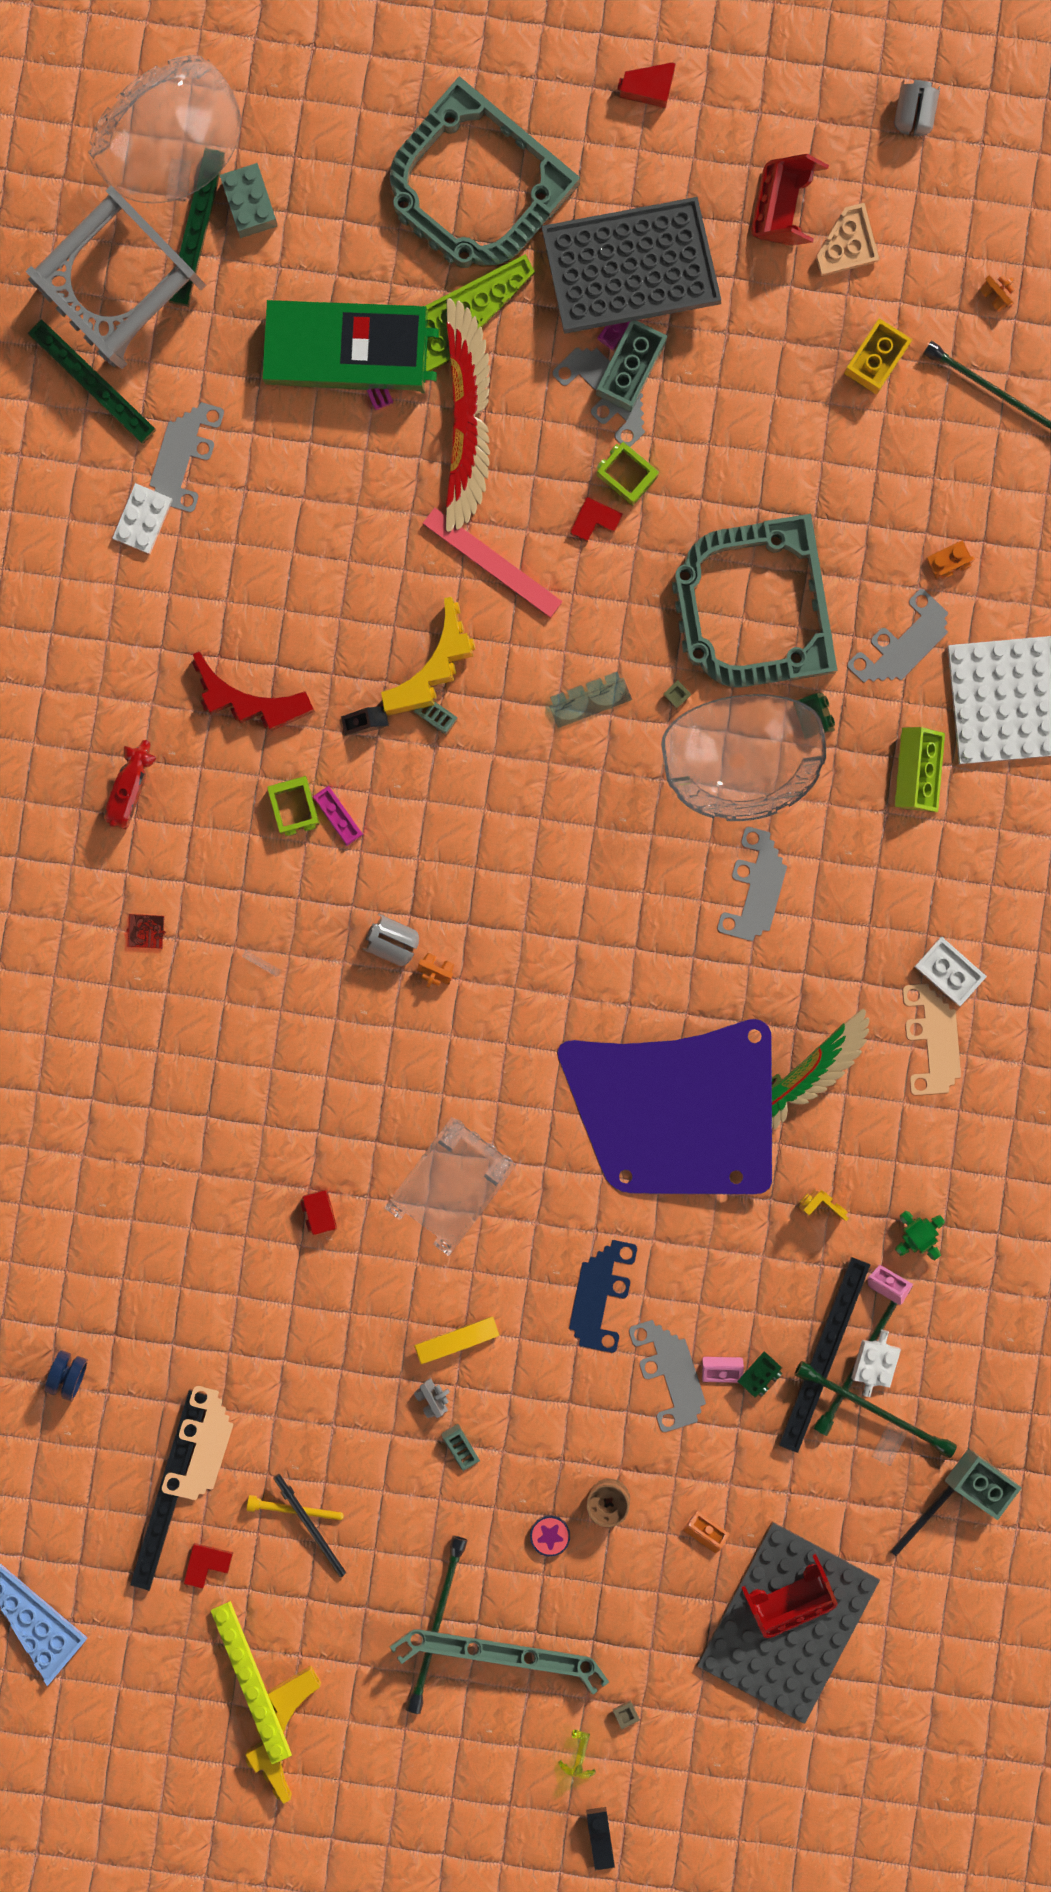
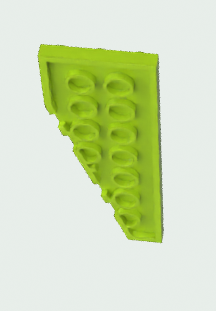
[426,254,535,371]

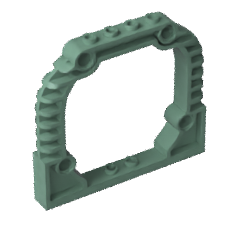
[390,76,580,268]
[672,514,838,688]

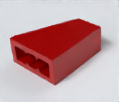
[617,62,676,108]

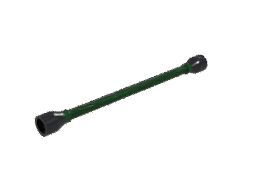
[923,340,1051,430]
[405,1536,468,1714]

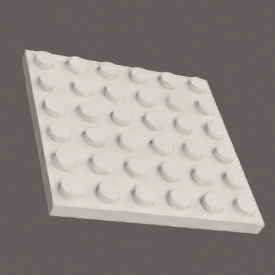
[947,636,1051,765]

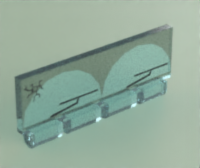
[549,672,632,728]

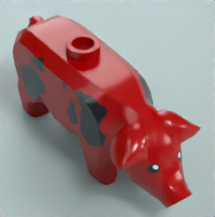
[104,740,156,829]

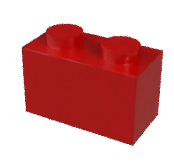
[300,1189,337,1235]

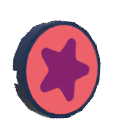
[530,1515,570,1557]

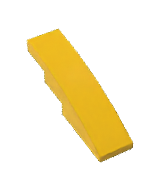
[414,1317,500,1364]

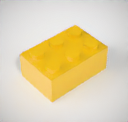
[844,318,913,395]

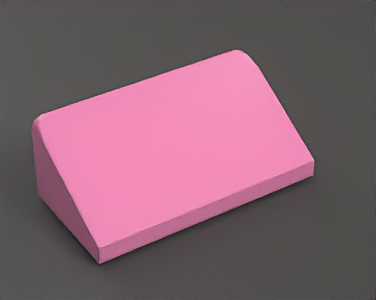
[868,1265,913,1305]
[702,1357,744,1383]

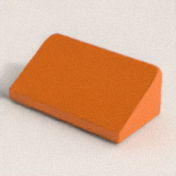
[683,1511,730,1553]

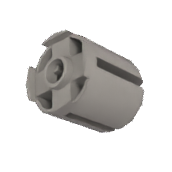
[894,80,940,136]
[362,913,419,966]

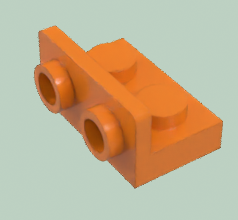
[926,540,975,580]

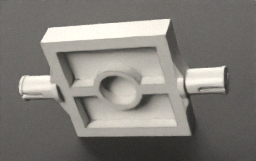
[851,1329,901,1397]

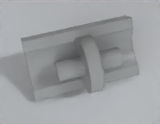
[414,1378,450,1418]

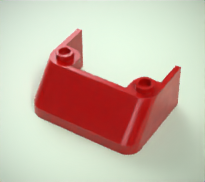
[751,154,829,246]
[741,1554,838,1638]

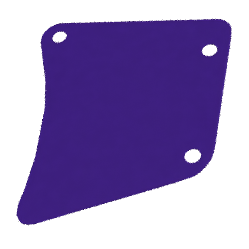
[558,1019,772,1194]

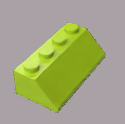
[895,727,945,812]

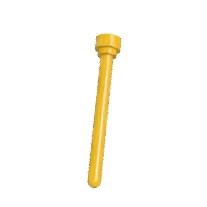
[247,1495,344,1520]

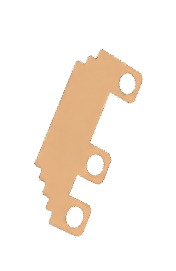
[903,984,961,1095]
[162,1386,234,1500]

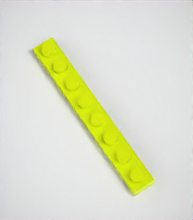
[211,1601,292,1764]

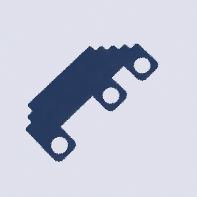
[569,1240,637,1353]

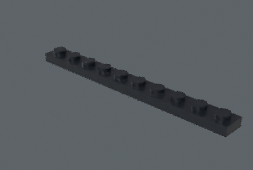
[778,1257,871,1453]
[130,1389,207,1591]

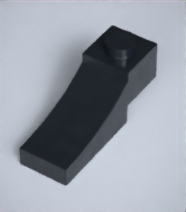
[586,1807,615,1870]

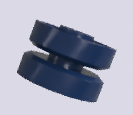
[44,1350,88,1402]

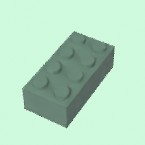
[596,320,668,412]

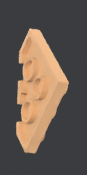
[816,203,880,277]

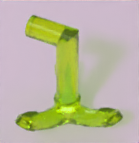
[558,1730,596,1779]

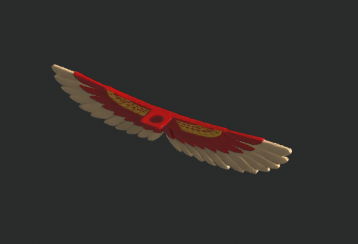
[446,298,490,532]

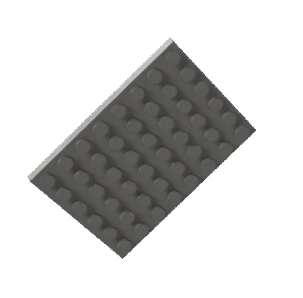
[542,197,721,334]
[697,1521,880,1724]

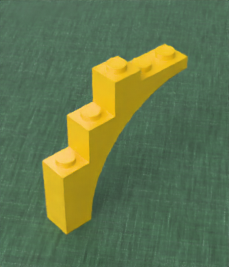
[381,597,476,716]
[245,1666,321,1804]

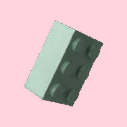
[220,163,278,238]
[944,1448,1021,1520]

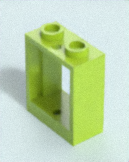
[597,442,659,506]
[267,776,320,837]

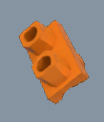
[979,275,1015,311]
[416,953,454,989]

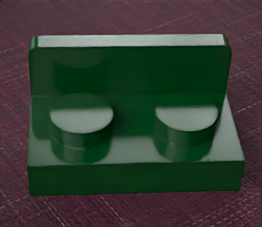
[796,693,835,739]
[737,1351,783,1398]

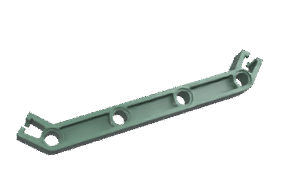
[389,1629,609,1694]

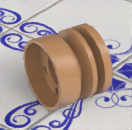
[587,1478,630,1527]

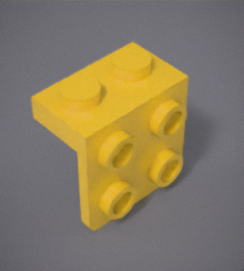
[799,1189,849,1222]

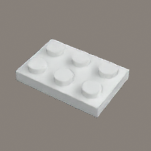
[113,483,173,554]
[914,937,987,1006]

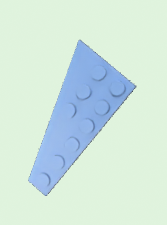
[0,1563,88,1686]

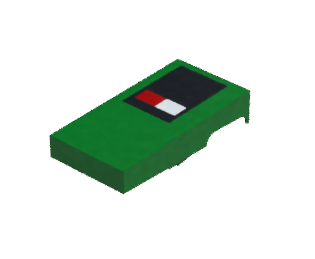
[262,300,439,394]

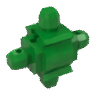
[895,1211,945,1261]

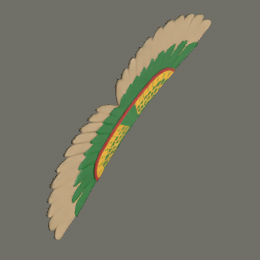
[772,1009,869,1130]

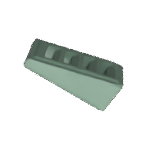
[414,702,458,735]
[441,1424,480,1471]

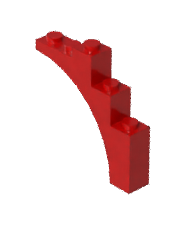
[191,651,315,731]

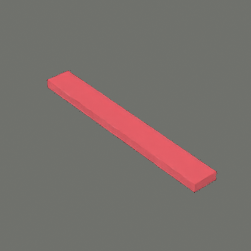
[423,507,562,618]

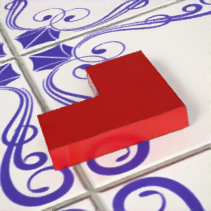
[570,497,623,542]
[184,1543,233,1588]

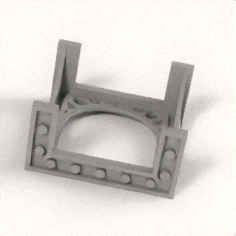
[25,186,206,369]

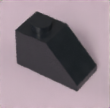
[341,706,389,736]

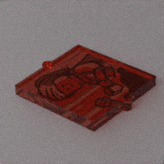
[126,914,166,949]

